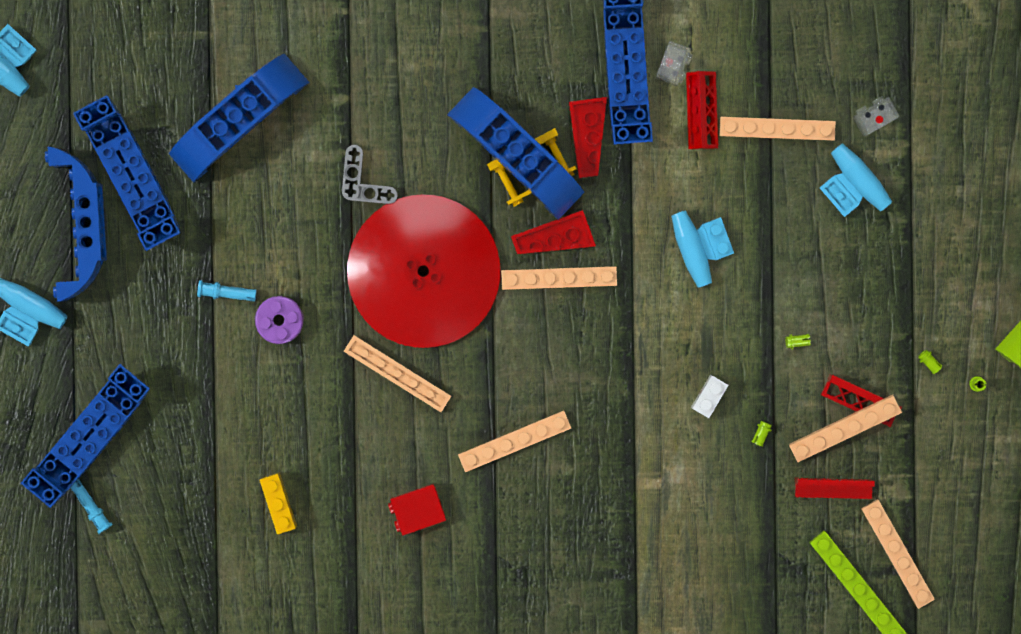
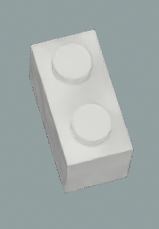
[691,375,728,418]

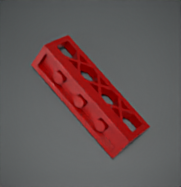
[686,71,718,149]
[821,374,902,427]
[795,478,875,499]

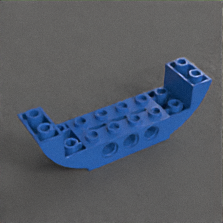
[603,0,653,144]
[169,53,310,183]
[447,87,584,220]
[73,95,180,251]
[45,147,107,302]
[21,364,150,508]

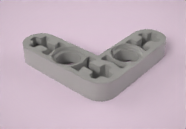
[342,145,398,204]

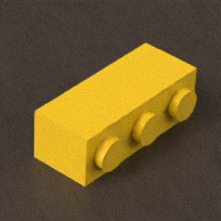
[260,472,297,535]

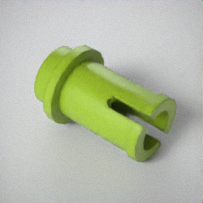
[785,334,811,349]
[918,350,942,374]
[969,376,986,392]
[751,421,772,447]

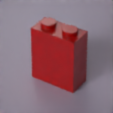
[388,483,446,536]

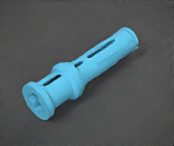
[197,280,257,302]
[71,479,113,534]

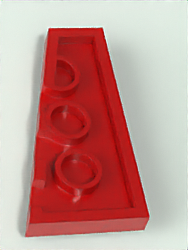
[569,97,607,178]
[511,210,596,254]

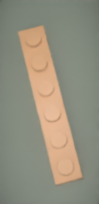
[719,117,836,141]
[501,267,617,290]
[344,335,451,412]
[789,395,902,462]
[458,410,571,472]
[861,499,935,609]

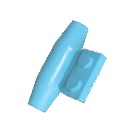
[0,24,37,97]
[819,143,892,217]
[671,210,734,288]
[0,278,68,346]

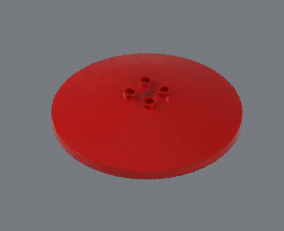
[347,194,500,348]

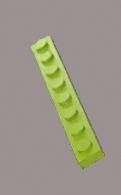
[809,531,907,634]

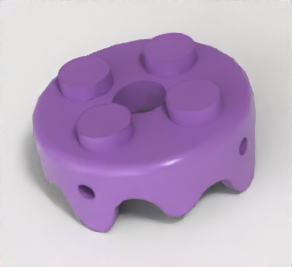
[255,296,304,344]

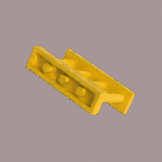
[487,128,576,207]

